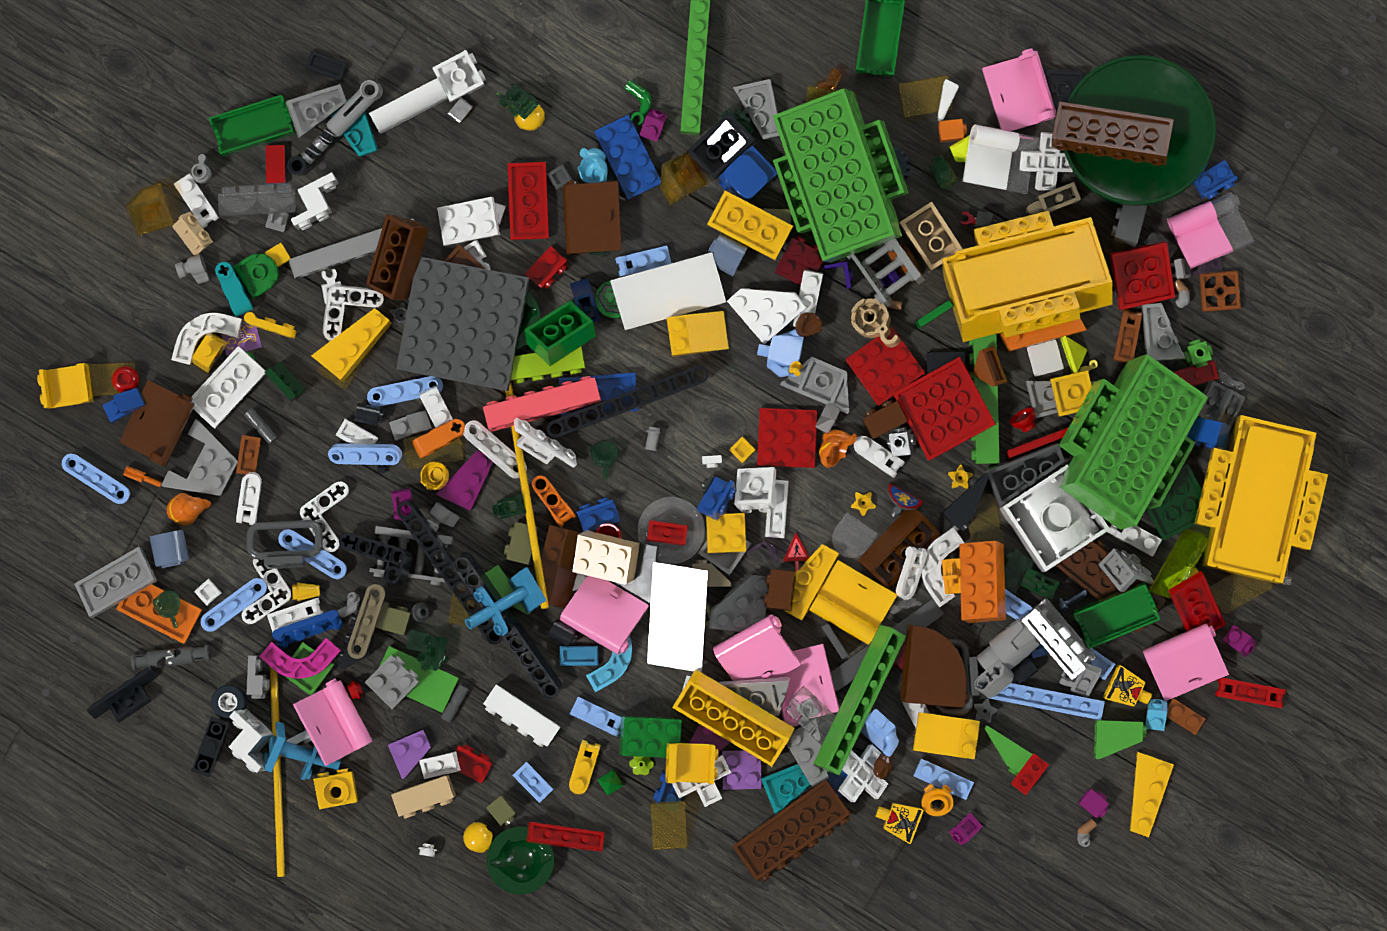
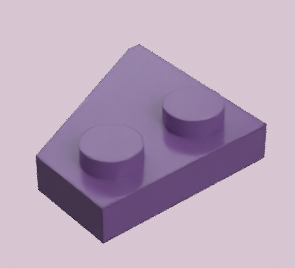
[388,730,431,779]

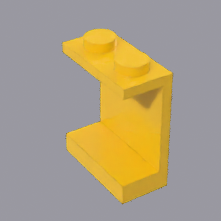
[37,363,94,409]
[665,743,718,784]

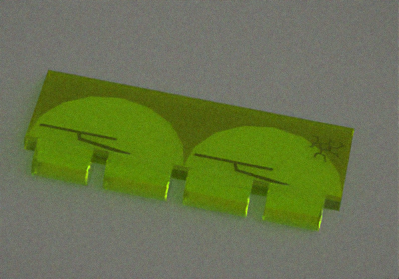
[1149,529,1209,598]

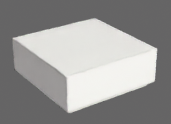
[194,579,222,606]

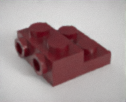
[774,236,823,286]

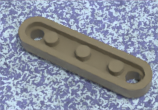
[347,584,386,659]

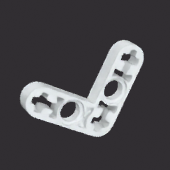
[323,285,384,341]
[300,482,349,552]
[242,559,292,624]

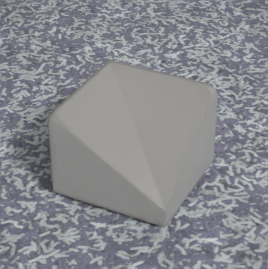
[816,404,840,433]

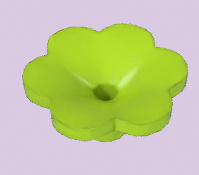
[629,756,654,775]

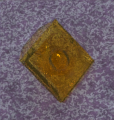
[660,152,707,206]
[126,183,174,236]

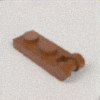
[1113,309,1142,363]

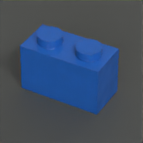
[1187,417,1230,449]

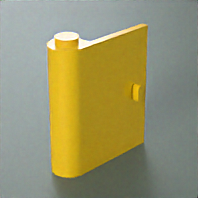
[809,560,897,645]

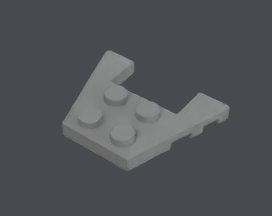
[161,419,238,496]

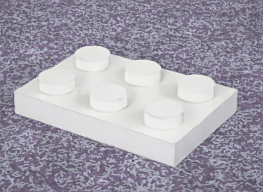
[437,197,500,246]

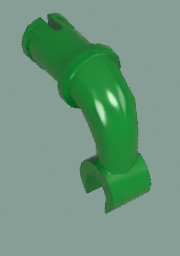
[624,80,652,126]

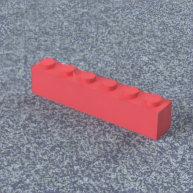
[483,376,601,432]

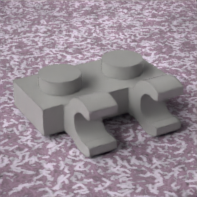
[1059,662,1102,698]

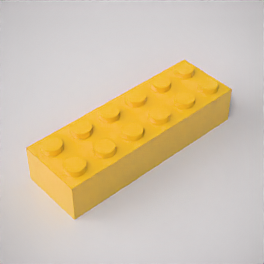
[672,669,795,767]

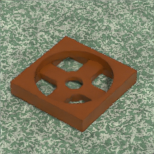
[1199,271,1241,312]

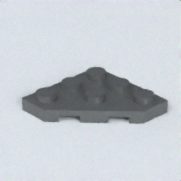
[709,575,769,632]

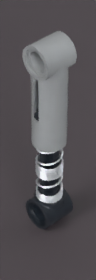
[287,80,383,176]

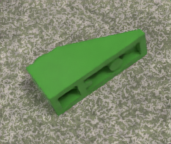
[485,565,531,615]
[984,725,1032,776]

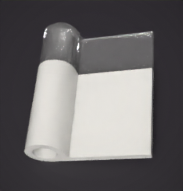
[963,124,1040,194]

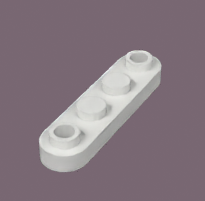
[463,421,527,479]

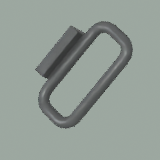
[246,520,323,569]
[935,639,981,716]

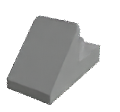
[389,410,432,441]

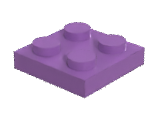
[722,750,761,790]

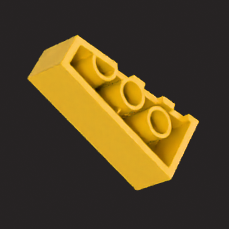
[311,308,392,382]

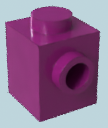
[1077,788,1109,818]

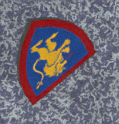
[887,483,923,517]

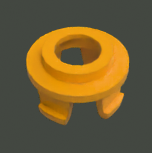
[922,783,953,816]

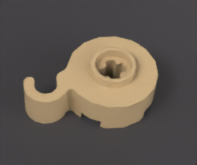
[851,298,901,348]

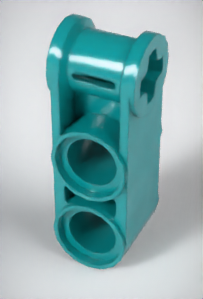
[215,262,253,317]

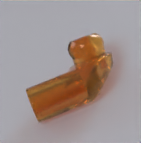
[817,68,841,92]

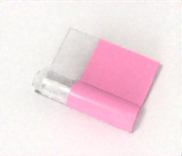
[1167,192,1255,268]

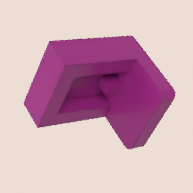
[640,109,667,142]
[391,489,412,520]
[1223,625,1256,657]

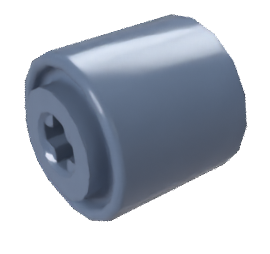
[707,233,748,277]
[149,530,189,568]

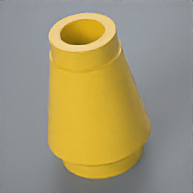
[292,582,320,601]

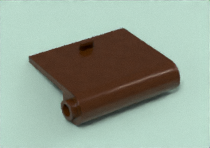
[563,181,622,255]
[119,380,195,467]

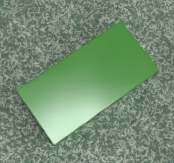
[379,646,459,713]

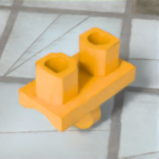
[942,558,961,594]

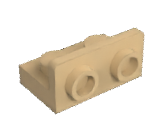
[172,212,213,256]

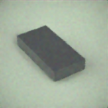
[821,623,848,659]

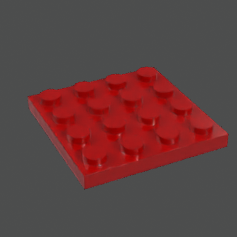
[893,357,997,461]

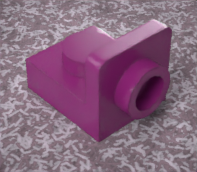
[949,813,983,846]

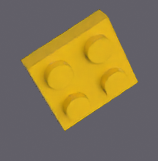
[1050,370,1092,417]
[706,513,746,553]

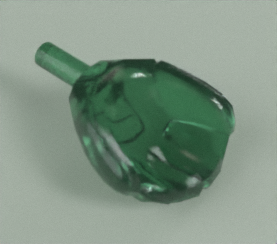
[590,441,619,480]
[152,590,180,629]

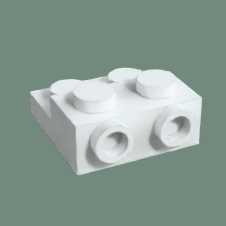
[433,50,486,102]
[734,467,777,513]

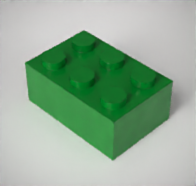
[524,300,596,366]
[619,715,682,758]

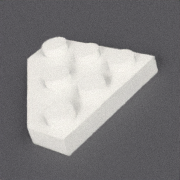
[727,288,807,344]

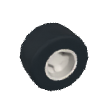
[211,685,247,720]

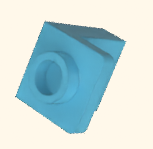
[1145,699,1167,731]

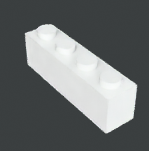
[483,684,560,747]

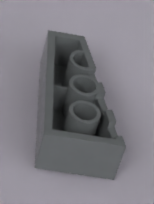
[1108,204,1147,252]
[984,442,1065,507]

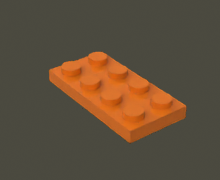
[116,584,202,644]

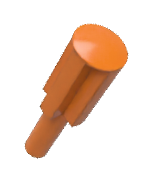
[123,465,162,487]

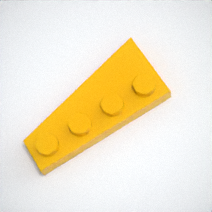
[783,544,839,621]
[1130,752,1174,837]

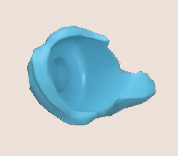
[577,148,608,183]

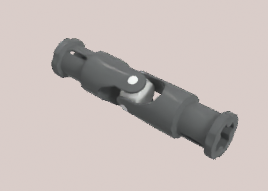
[131,645,210,670]

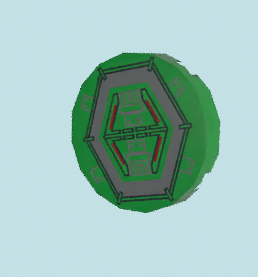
[595,280,621,318]

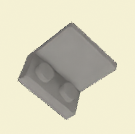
[1099,548,1154,592]

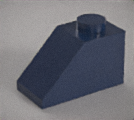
[570,278,600,323]

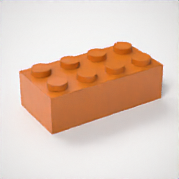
[959,541,1006,623]

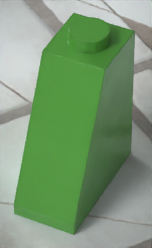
[1094,720,1146,759]

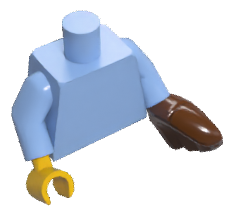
[757,313,822,377]
[860,709,899,779]

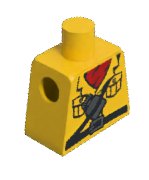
[192,333,228,373]
[1102,665,1152,707]
[875,803,924,844]

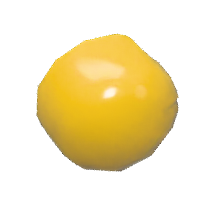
[514,102,545,131]
[421,461,449,490]
[463,822,493,853]

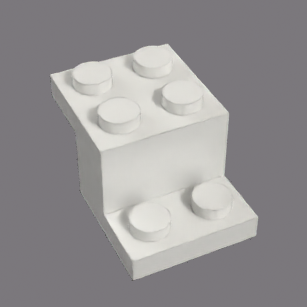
[291,173,339,231]
[229,708,274,773]

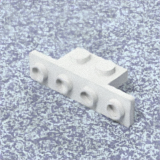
[514,418,577,468]

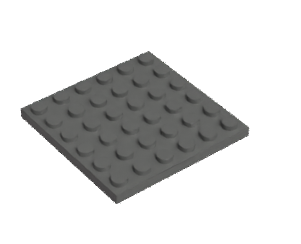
[396,257,530,391]

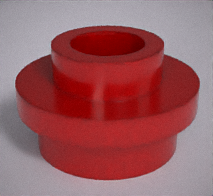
[347,681,363,699]

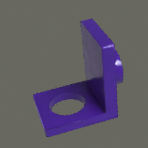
[824,262,853,289]

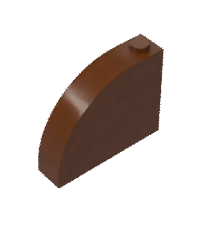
[900,624,968,708]

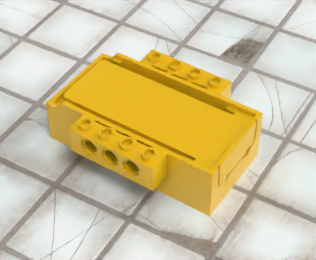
[942,211,1112,342]
[1194,415,1328,584]

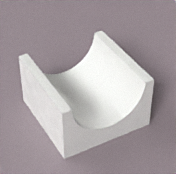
[999,464,1110,572]

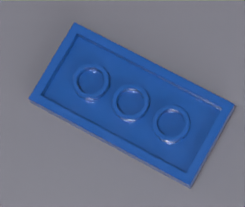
[594,115,662,200]
[559,373,638,417]

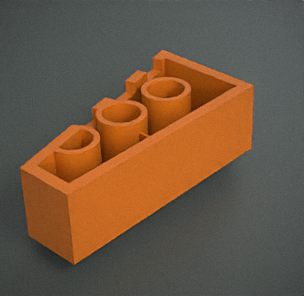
[999,319,1087,352]

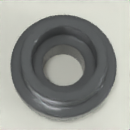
[411,603,429,622]

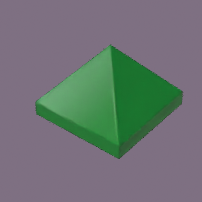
[598,769,624,796]

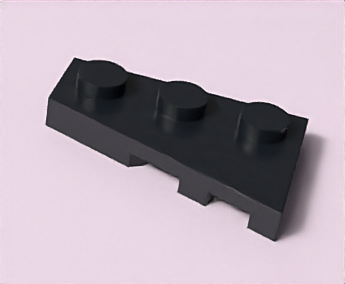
[1044,70,1083,112]

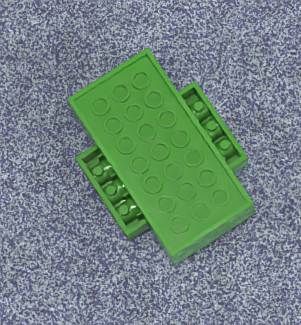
[773,88,909,262]
[1059,354,1208,530]

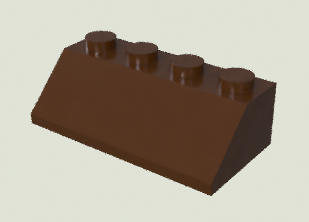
[366,214,429,300]
[858,509,941,589]
[535,525,580,608]

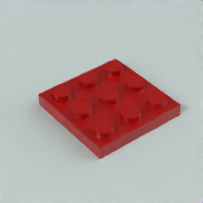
[1110,241,1175,310]
[845,326,925,406]
[757,408,817,468]

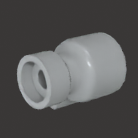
[191,154,212,184]
[175,254,210,284]
[426,502,460,532]

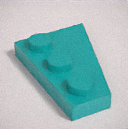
[330,99,378,157]
[761,764,811,815]

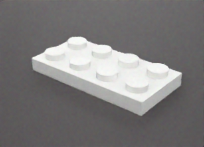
[192,346,265,428]

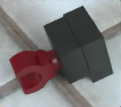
[960,211,993,228]

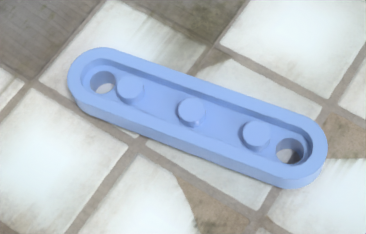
[367,376,443,407]
[328,444,402,465]
[62,454,130,504]
[279,529,347,579]
[201,578,267,632]

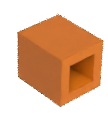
[938,119,967,143]

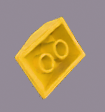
[667,311,729,357]
[913,712,980,759]

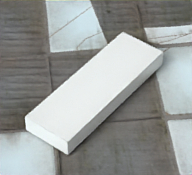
[765,480,789,538]

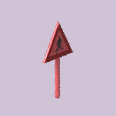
[782,533,810,573]

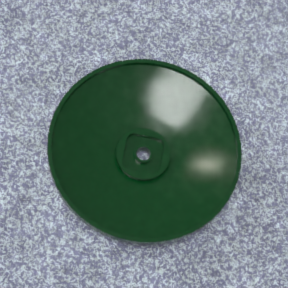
[1064,55,1216,206]

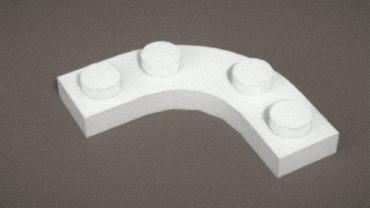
[171,313,243,365]
[921,527,964,607]

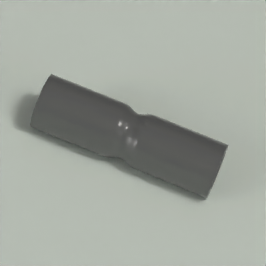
[244,408,277,444]
[440,684,469,723]

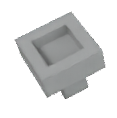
[265,209,290,233]
[1170,259,1191,279]

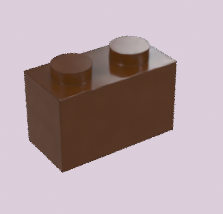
[862,400,907,440]
[764,569,796,611]

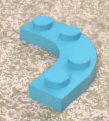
[586,635,632,692]

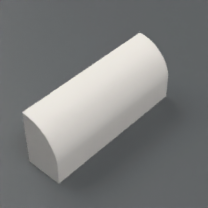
[369,78,448,134]

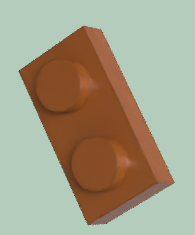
[236,435,262,475]
[1167,698,1205,735]

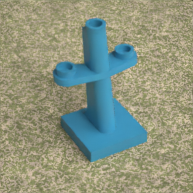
[465,567,547,636]
[263,722,341,780]

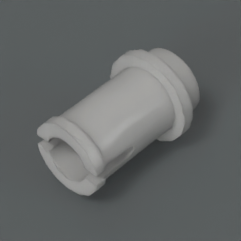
[645,427,661,451]

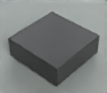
[547,164,573,190]

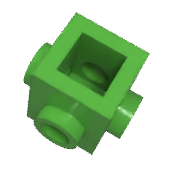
[1184,339,1213,368]

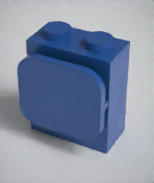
[718,146,778,203]

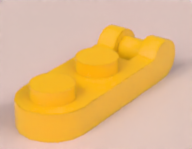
[244,312,297,339]
[569,739,601,794]

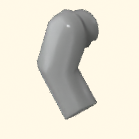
[337,592,360,618]

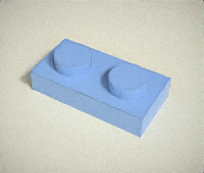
[513,762,553,803]

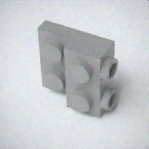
[247,655,270,699]
[365,655,419,709]

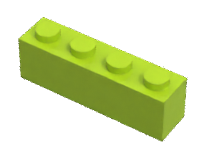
[510,346,585,384]

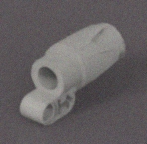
[974,612,1040,698]

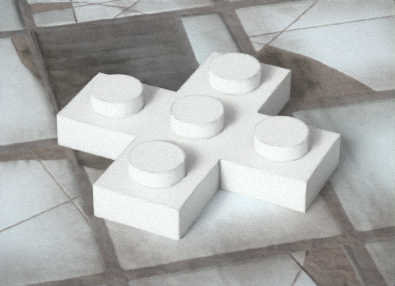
[1019,132,1073,190]
[838,745,888,802]
[672,755,731,807]

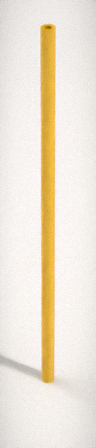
[505,383,549,609]
[270,667,285,877]

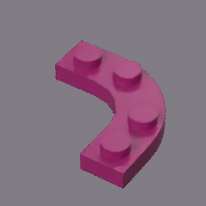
[259,638,341,678]

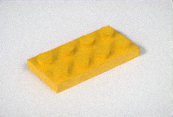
[707,191,793,260]

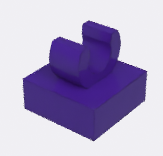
[880,270,903,288]

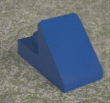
[103,388,145,423]

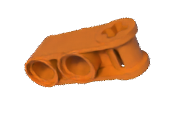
[411,419,465,459]
[532,476,577,528]

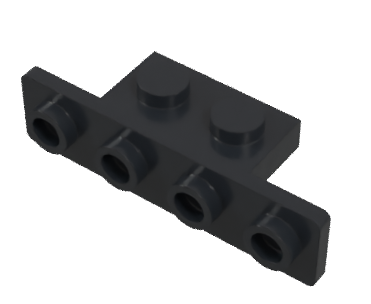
[87,667,158,723]

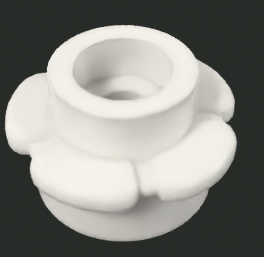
[418,844,437,857]

